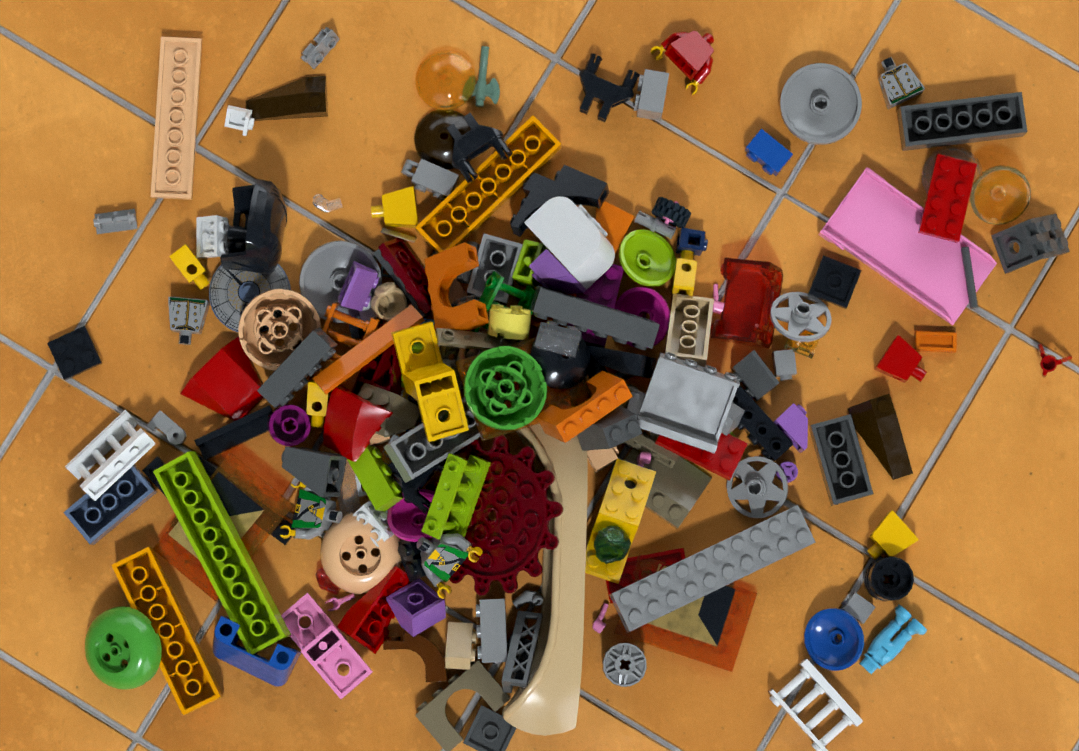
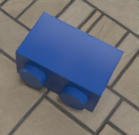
[745,129,793,176]

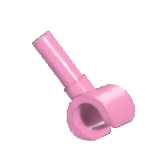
[713,284,724,314]
[637,452,651,467]
[325,593,355,611]
[592,603,609,633]

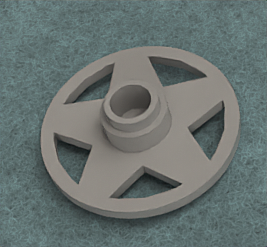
[770,292,832,342]
[727,456,788,518]

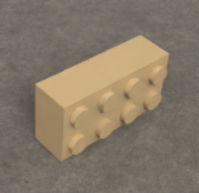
[666,293,714,367]

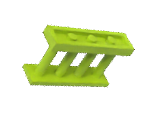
[421,453,491,540]

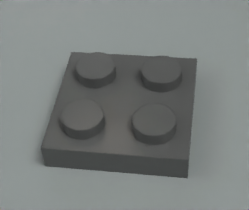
[463,705,516,751]

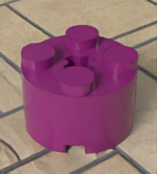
[267,405,311,446]

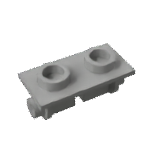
[300,27,340,69]
[93,209,138,234]

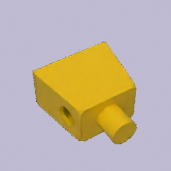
[371,186,418,228]
[169,244,210,290]
[671,250,697,299]
[306,380,331,427]
[867,510,919,560]

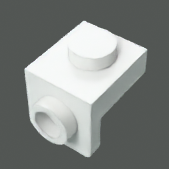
[224,105,255,136]

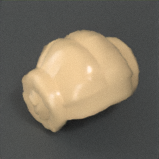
[370,282,407,322]

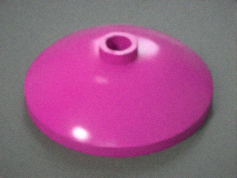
[614,287,670,348]
[387,489,449,542]

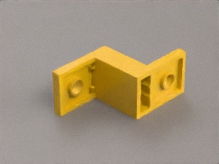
[391,321,469,442]
[585,458,656,584]

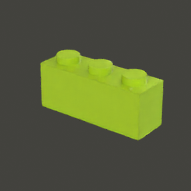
[347,445,404,512]

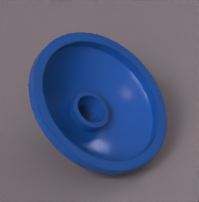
[804,608,864,671]

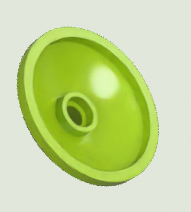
[619,229,676,287]

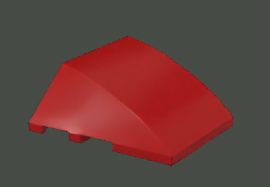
[180,336,264,421]
[323,385,393,462]

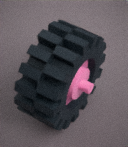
[651,197,691,228]

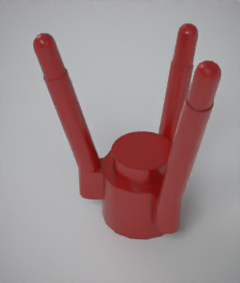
[1038,344,1072,378]

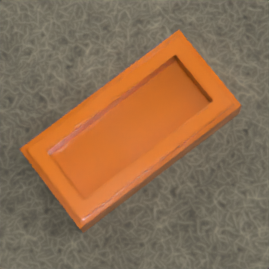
[915,330,957,353]

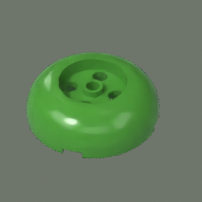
[464,346,547,430]
[85,606,162,690]

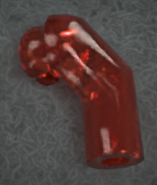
[316,568,341,595]

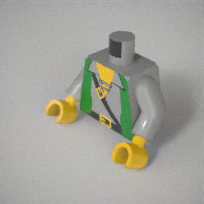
[280,476,343,540]
[416,533,482,599]

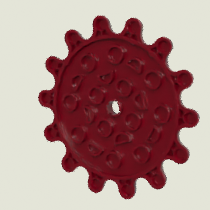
[426,435,564,596]

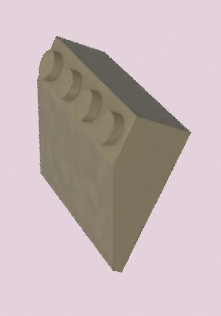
[624,432,712,529]

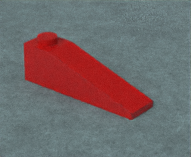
[337,566,409,654]

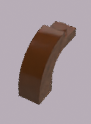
[383,633,447,682]

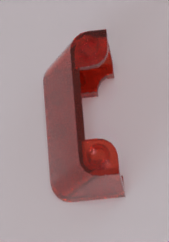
[710,258,783,348]

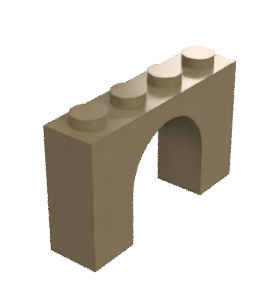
[415,660,511,751]

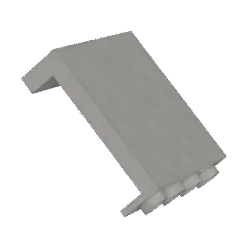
[637,352,740,453]

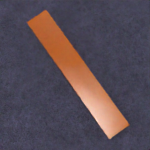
[312,305,425,395]

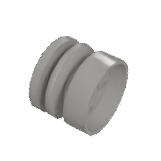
[602,643,647,687]

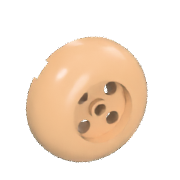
[238,289,321,371]
[320,512,402,594]

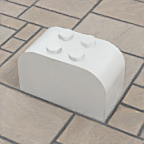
[524,196,615,290]

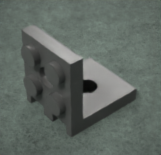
[991,214,1070,274]

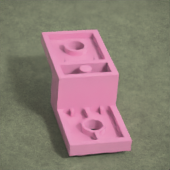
[281,593,373,699]

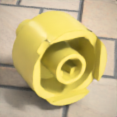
[487,304,531,340]

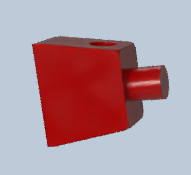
[875,335,927,383]

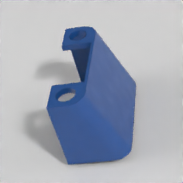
[212,616,301,687]

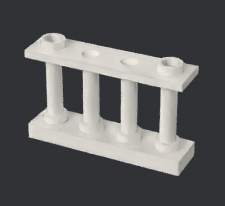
[65,410,156,501]
[769,659,863,751]

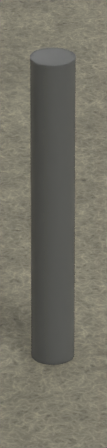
[961,247,978,309]

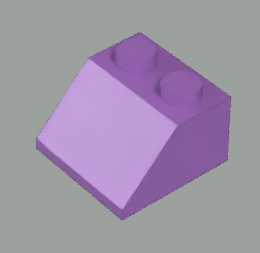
[529,249,586,294]
[338,261,379,311]
[774,403,808,453]
[386,579,446,637]

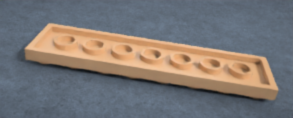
[150,37,202,200]

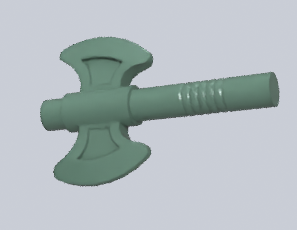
[462,46,500,107]

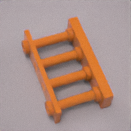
[306,302,381,393]

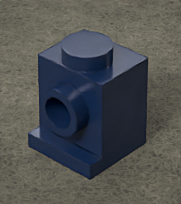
[676,228,708,256]

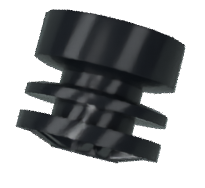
[864,557,914,602]

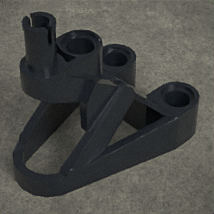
[562,345,656,407]

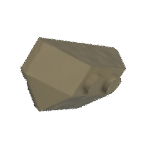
[353,383,421,437]

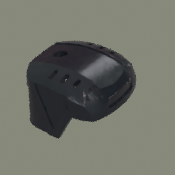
[220,179,287,275]

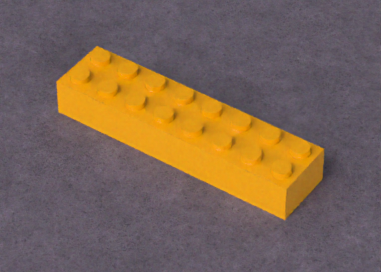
[415,115,561,253]
[111,547,223,715]

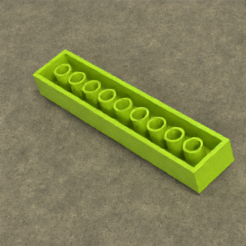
[153,451,291,655]

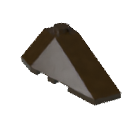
[246,76,328,121]
[847,394,913,480]

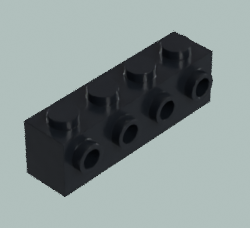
[732,385,793,461]

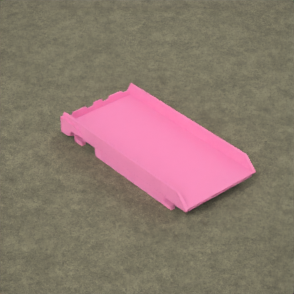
[818,167,997,326]

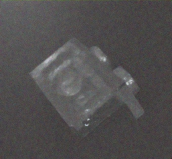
[534,321,582,358]

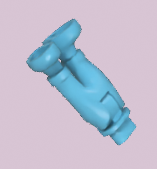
[859,604,928,675]

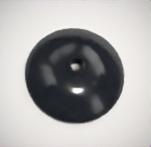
[530,327,591,389]

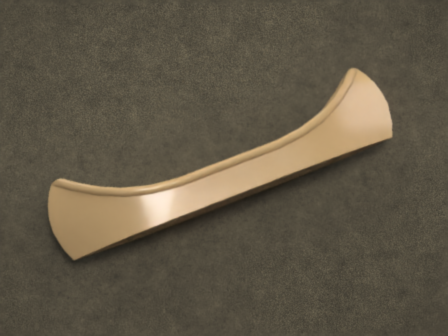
[502,403,588,736]

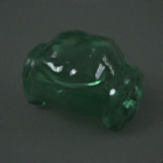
[594,525,631,564]

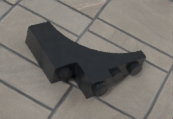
[510,165,609,237]

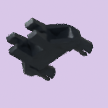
[579,53,640,123]
[447,113,513,183]
[388,459,447,514]

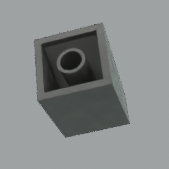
[577,406,642,451]
[281,447,347,497]

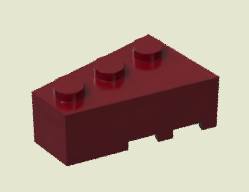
[356,323,402,396]

